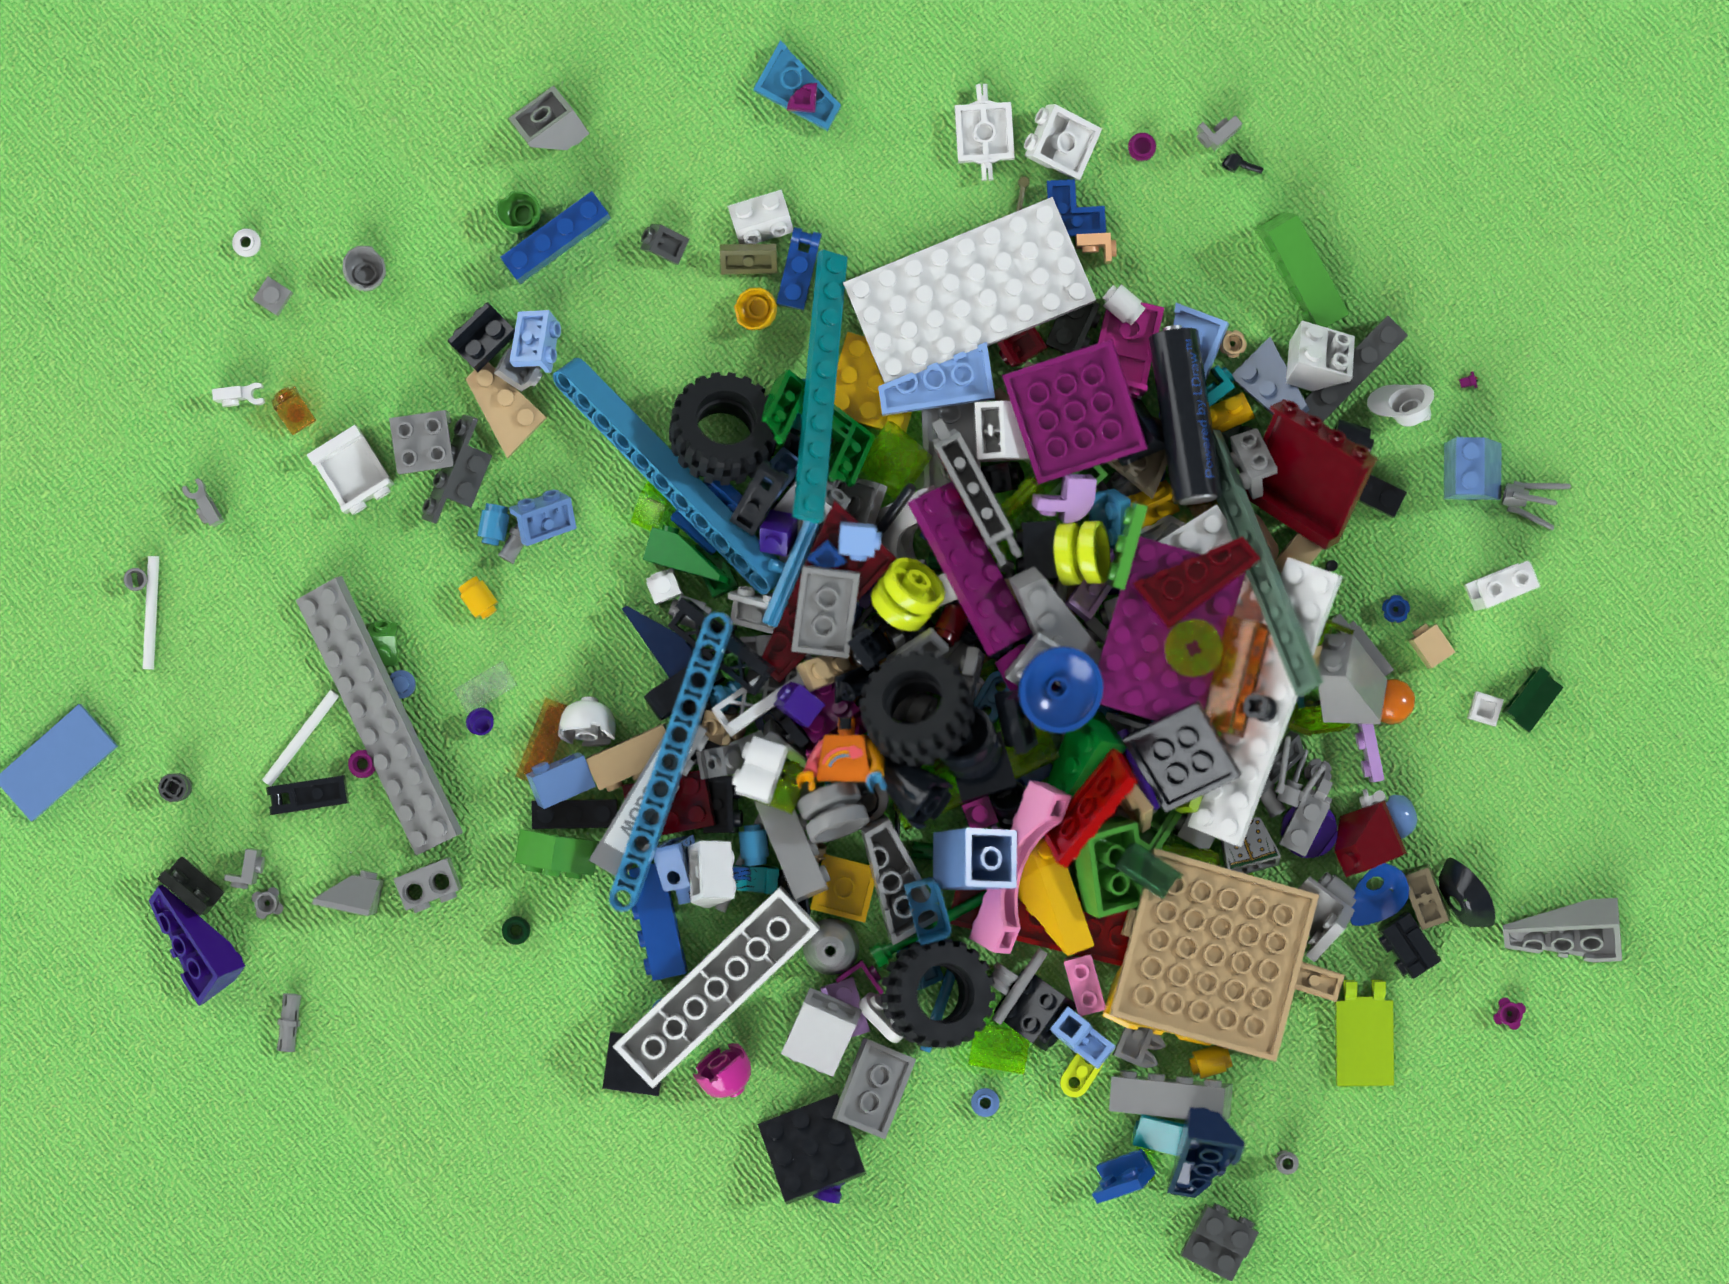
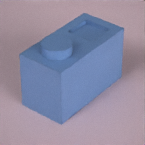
[526,752,596,809]

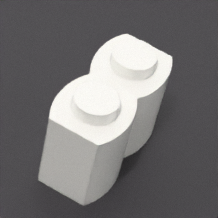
[732,736,788,804]

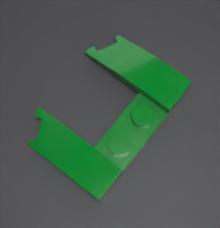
[762,369,876,487]

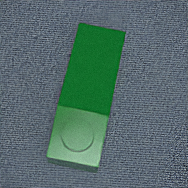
[643,525,730,584]

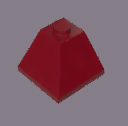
[1335,800,1407,877]

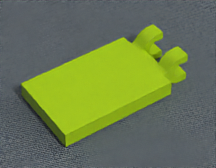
[1335,979,1394,1086]

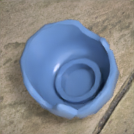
[1386,795,1417,839]

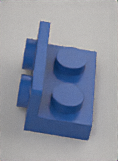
[1092,1149,1156,1204]

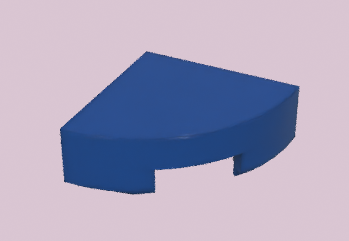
[806,539,847,568]

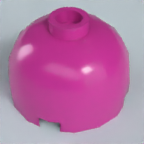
[693,1043,751,1098]

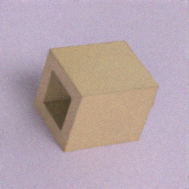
[1409,623,1455,669]

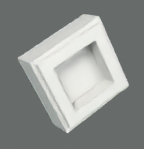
[1467,691,1504,727]

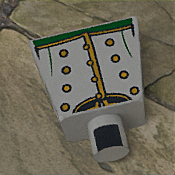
[1220,817,1280,874]

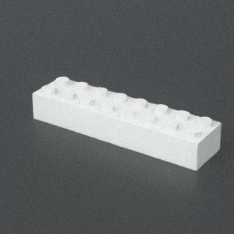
[613,886,820,1088]

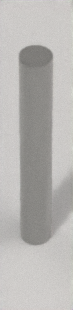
[991,948,1048,1025]

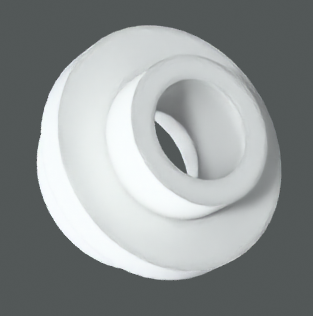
[232,229,261,257]

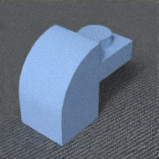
[1050,1007,1115,1069]

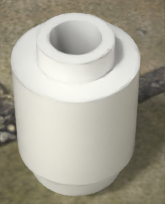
[1102,284,1145,325]

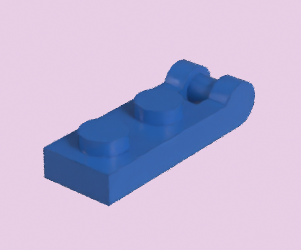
[776,227,822,311]

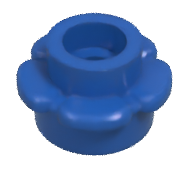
[1382,595,1410,623]

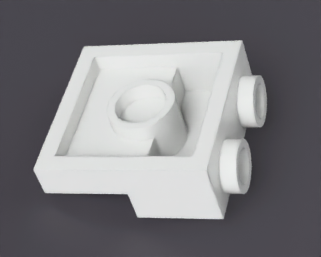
[1024,104,1102,180]

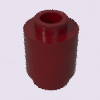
[933,603,969,647]

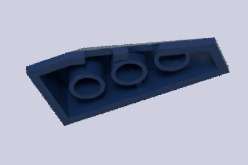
[1167,1107,1245,1198]

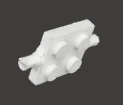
[955,84,1015,181]

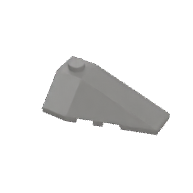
[1503,898,1622,962]

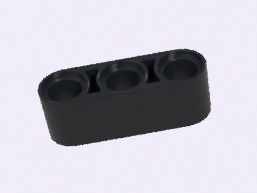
[644,653,726,721]

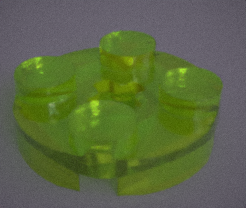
[1164,619,1223,678]

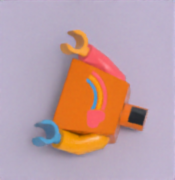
[797,718,887,792]

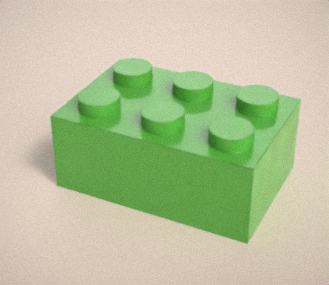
[1075,816,1145,918]

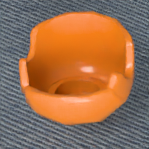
[1381,679,1415,725]

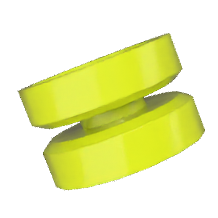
[1054,521,1111,586]
[871,557,945,631]

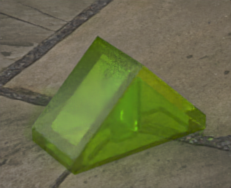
[630,481,670,532]

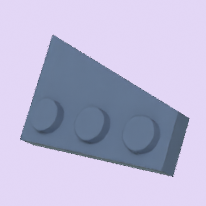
[1232,337,1310,415]

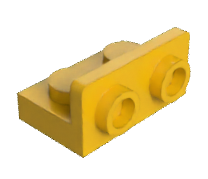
[1127,480,1180,528]

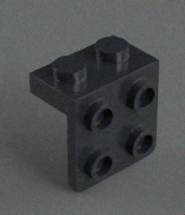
[994,970,1076,1051]

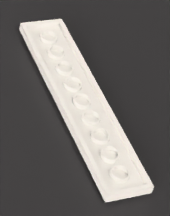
[1187,557,1342,847]

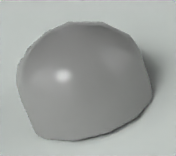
[342,246,386,292]

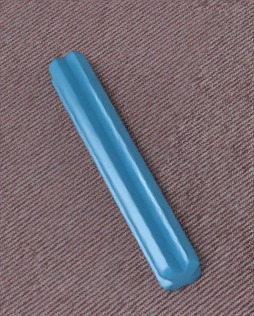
[762,521,820,627]

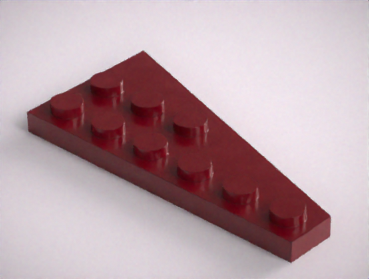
[761,499,897,683]

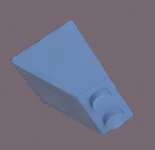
[1444,437,1502,500]
[933,828,1017,890]

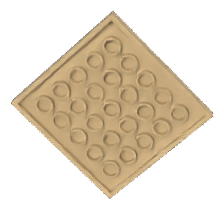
[1109,848,1319,1062]

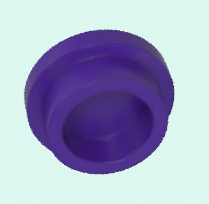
[466,708,494,735]

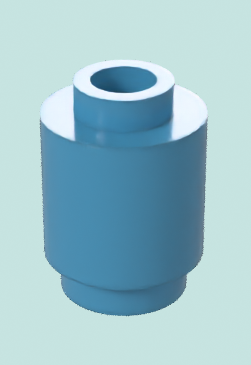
[477,503,510,546]
[738,824,769,866]

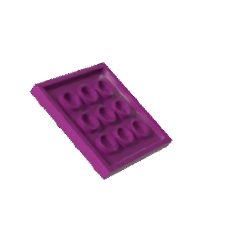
[1002,339,1148,484]

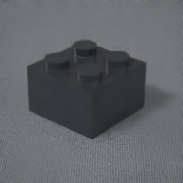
[1014,520,1059,581]

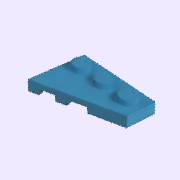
[753,40,841,132]

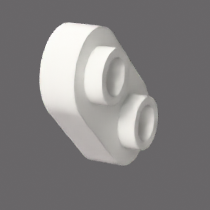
[859,992,903,1043]

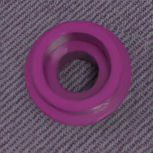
[348,750,375,778]

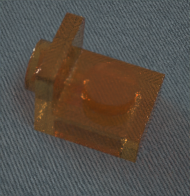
[272,386,316,436]

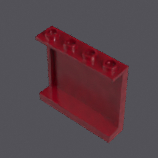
[1245,399,1378,550]

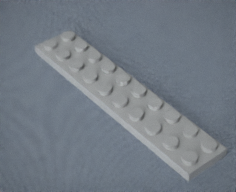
[296,576,463,856]

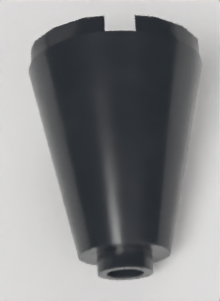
[883,755,953,829]

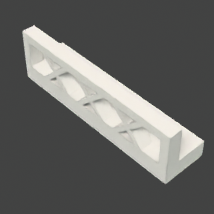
[711,654,813,737]

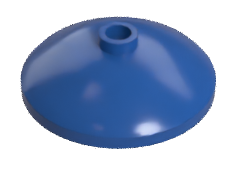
[1018,646,1103,733]

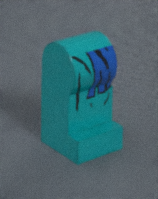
[733,864,779,894]

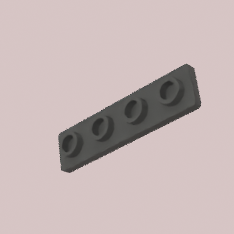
[422,414,492,524]

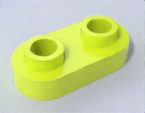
[1060,1053,1104,1097]

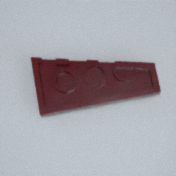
[1133,536,1261,630]

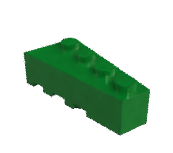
[1046,711,1127,798]

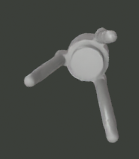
[1502,481,1571,530]
[1275,736,1326,807]

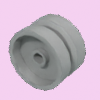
[797,782,870,843]

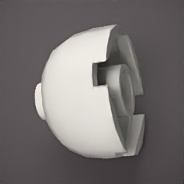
[558,697,616,747]

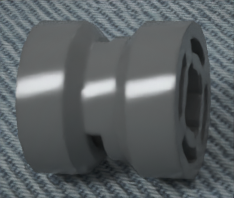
[158,773,192,802]

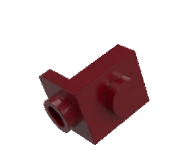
[998,327,1047,367]

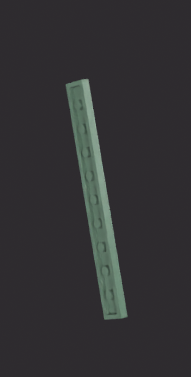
[1213,429,1324,696]

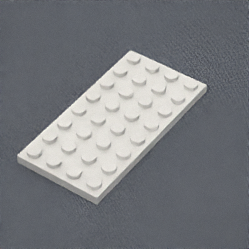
[843,197,1096,384]

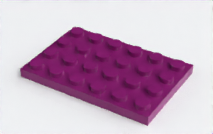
[1098,536,1246,721]

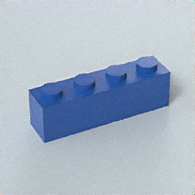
[500,191,611,284]
[629,863,688,981]

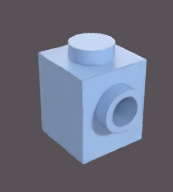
[838,521,881,561]

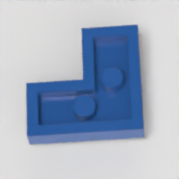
[1046,179,1106,238]

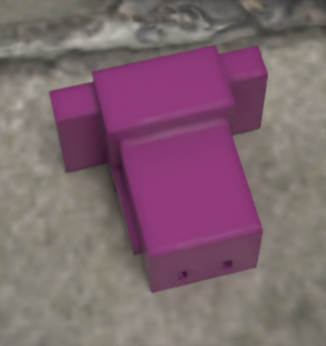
[1459,371,1478,389]

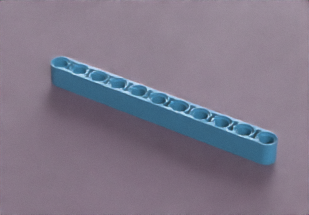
[553,358,781,594]
[609,612,733,912]

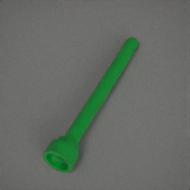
[869,889,988,968]

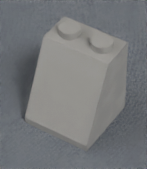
[1318,634,1387,725]

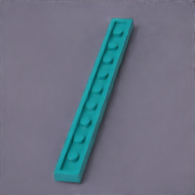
[792,249,848,524]

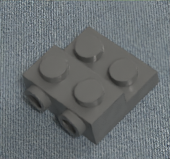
[1180,1203,1259,1282]

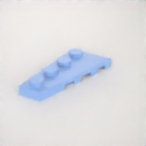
[1159,303,1229,419]
[878,342,995,416]

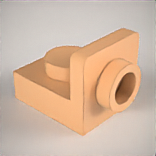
[1075,233,1117,264]

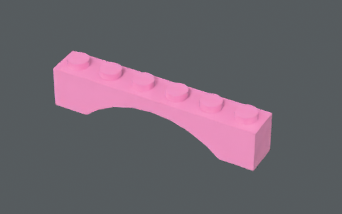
[969,781,1072,954]

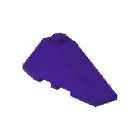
[149,884,245,1006]

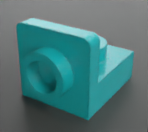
[1207,365,1235,406]

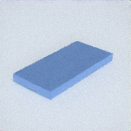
[0,704,118,821]

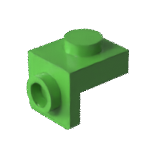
[368,620,398,666]

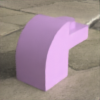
[1032,474,1097,523]

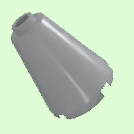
[803,918,859,975]

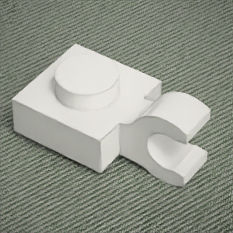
[212,383,265,407]

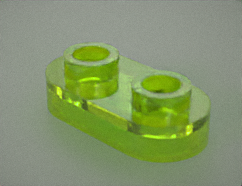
[1294,705,1352,735]

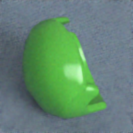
[495,191,541,234]

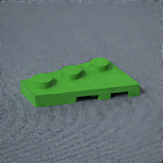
[1106,502,1148,590]

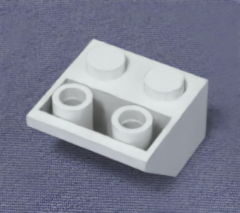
[1286,320,1355,391]
[975,401,1030,462]
[688,841,736,908]

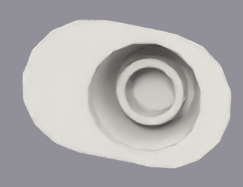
[1367,384,1434,426]

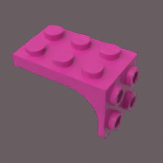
[1097,302,1165,398]

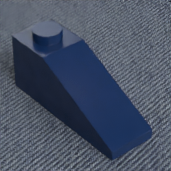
[622,606,695,678]

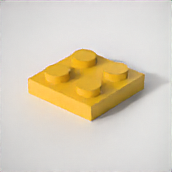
[810,854,875,923]

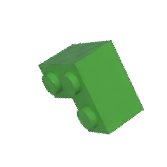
[515,829,599,879]

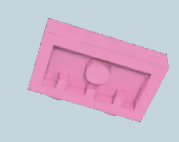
[1064,954,1105,1016]

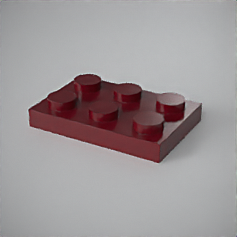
[622,770,716,836]

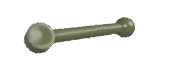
[1016,176,1029,212]

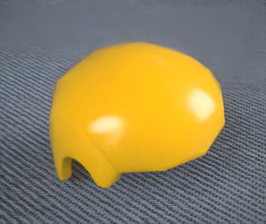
[734,287,777,330]

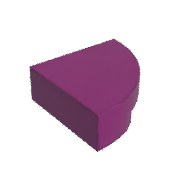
[787,83,817,113]

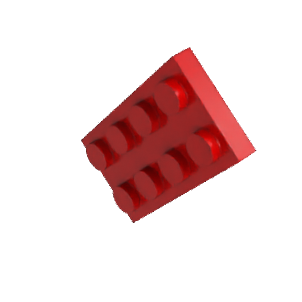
[1043,748,1138,868]

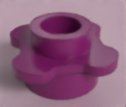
[1493,997,1526,1030]

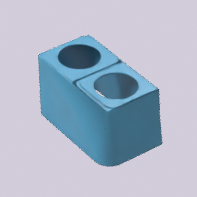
[904,877,951,945]

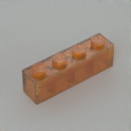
[1204,615,1270,738]

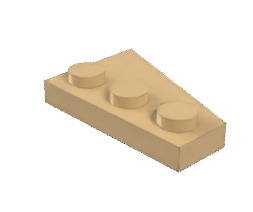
[466,362,547,458]

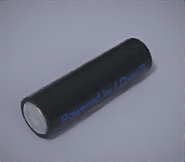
[1149,325,1223,505]

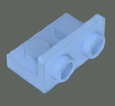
[509,310,561,373]

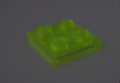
[861,421,933,500]

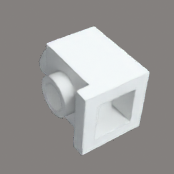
[646,569,683,605]

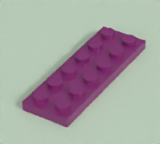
[908,481,1032,656]

